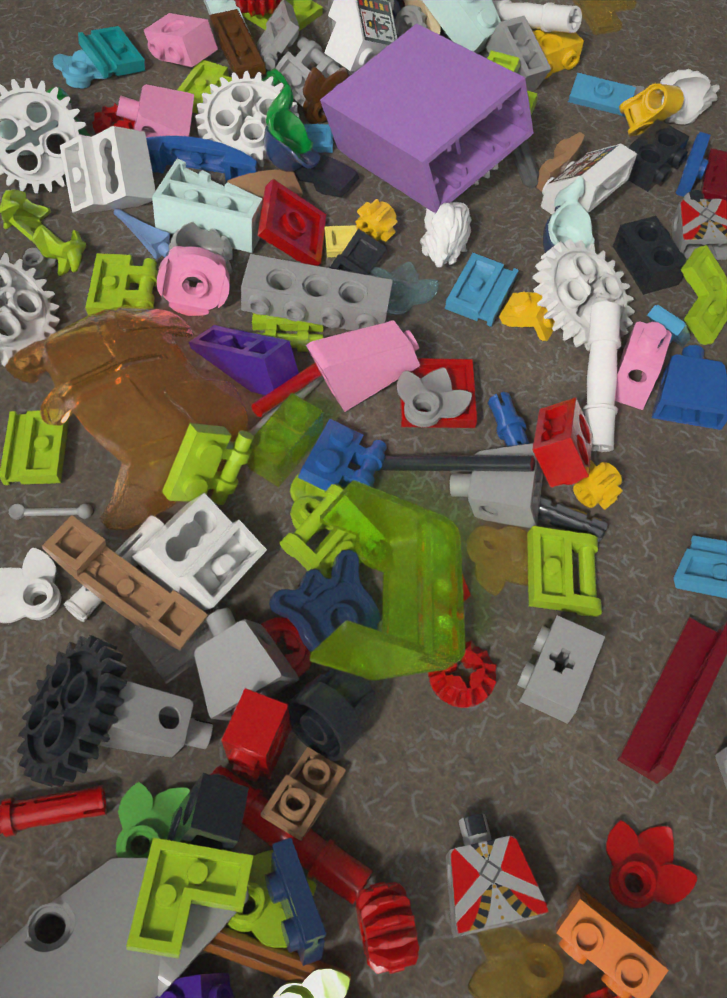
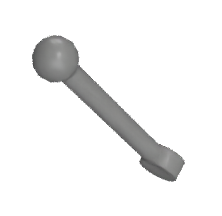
[9,503,93,520]

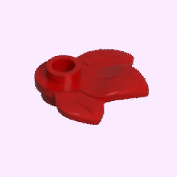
[606,820,698,909]

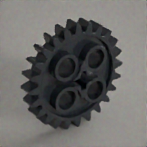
[17,635,127,787]

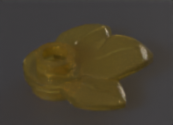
[467,526,528,596]
[467,927,564,998]

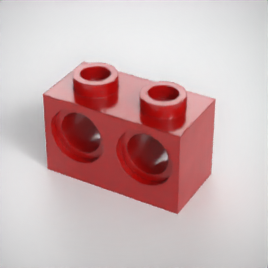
[532,397,593,488]
[221,688,291,781]

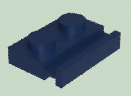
[265,838,326,966]

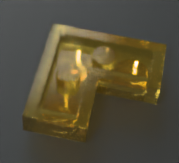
[572,0,636,36]

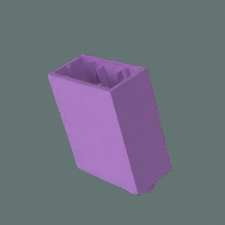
[320,23,534,214]

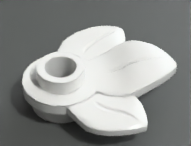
[0,548,61,623]

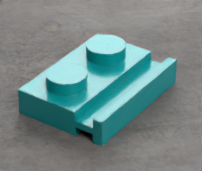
[78,26,145,78]

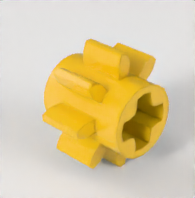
[355,199,398,242]
[573,460,623,510]

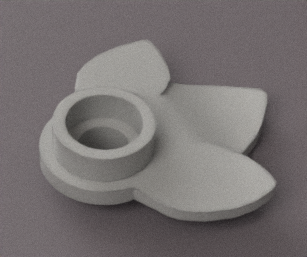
[397,367,472,427]

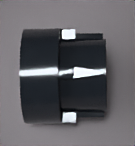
[286,664,378,761]

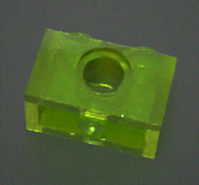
[247,393,323,487]

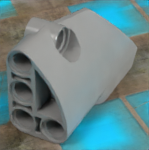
[0,858,249,998]

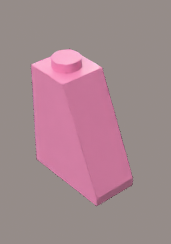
[306,320,420,412]

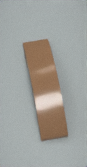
[42,515,208,650]

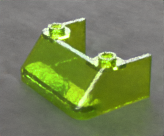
[310,480,465,680]

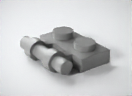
[257,0,299,70]
[275,37,340,107]

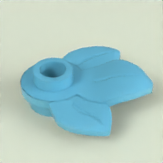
[53,50,113,88]

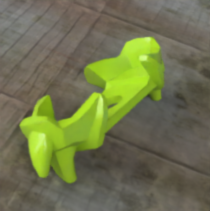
[0,189,86,276]

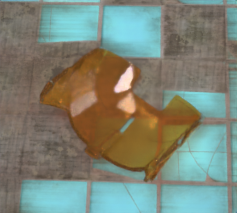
[5,305,248,530]

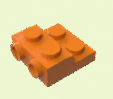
[556,884,669,998]

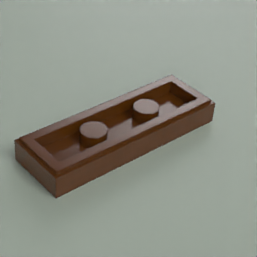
[209,9,266,79]

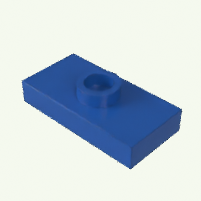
[676,132,711,197]

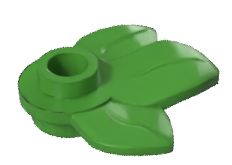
[116,782,190,858]

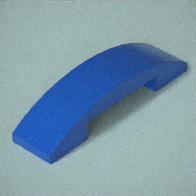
[146,136,258,183]

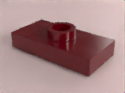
[700,148,727,201]

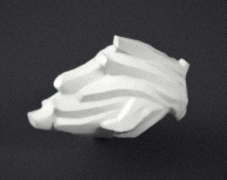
[660,69,720,125]
[420,202,472,267]

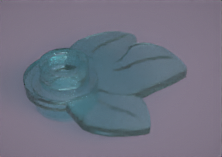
[370,262,438,314]

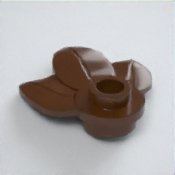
[303,67,349,124]

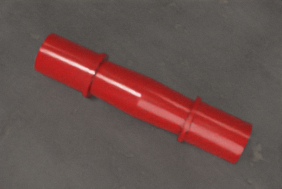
[210,765,374,905]

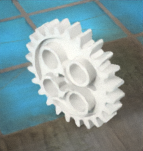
[196,71,299,167]
[0,78,86,193]
[533,239,635,351]
[0,253,60,367]

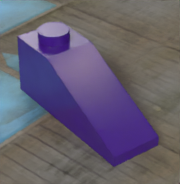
[189,325,299,395]

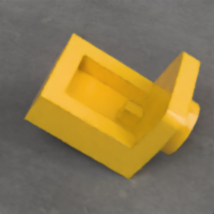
[499,292,555,341]

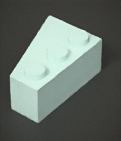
[152,158,262,253]

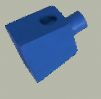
[652,345,727,430]

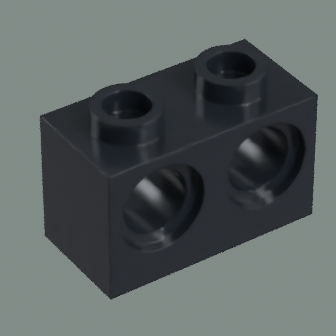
[628,119,690,192]
[613,216,686,295]
[167,773,249,851]

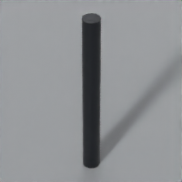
[382,455,535,472]

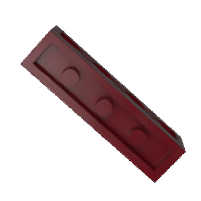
[617,617,727,784]

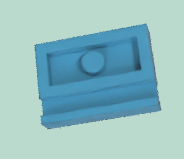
[445,253,519,327]
[674,535,727,599]

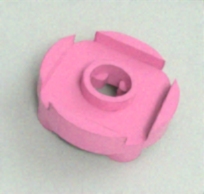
[157,246,230,316]

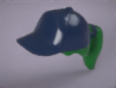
[264,84,320,172]

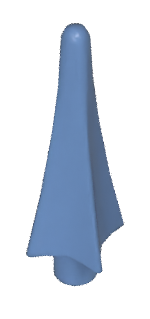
[114,208,170,260]

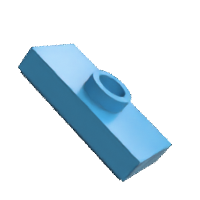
[568,73,636,116]
[647,305,691,347]

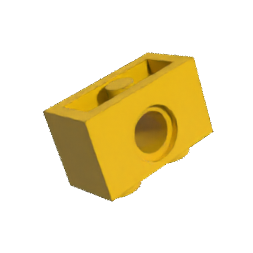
[533,29,584,79]

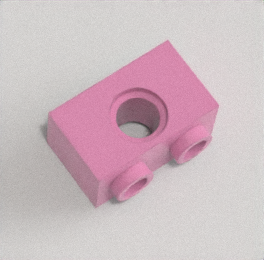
[144,13,218,67]

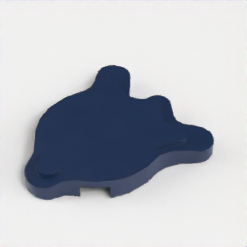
[269,550,381,673]

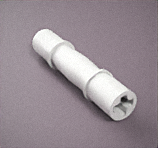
[492,0,582,33]
[583,301,621,452]

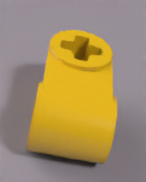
[619,83,684,137]

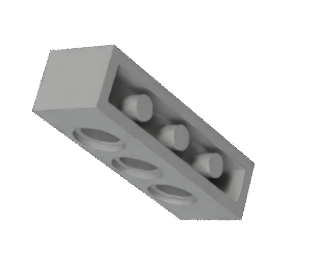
[241,254,393,331]

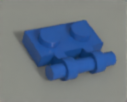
[298,419,387,502]

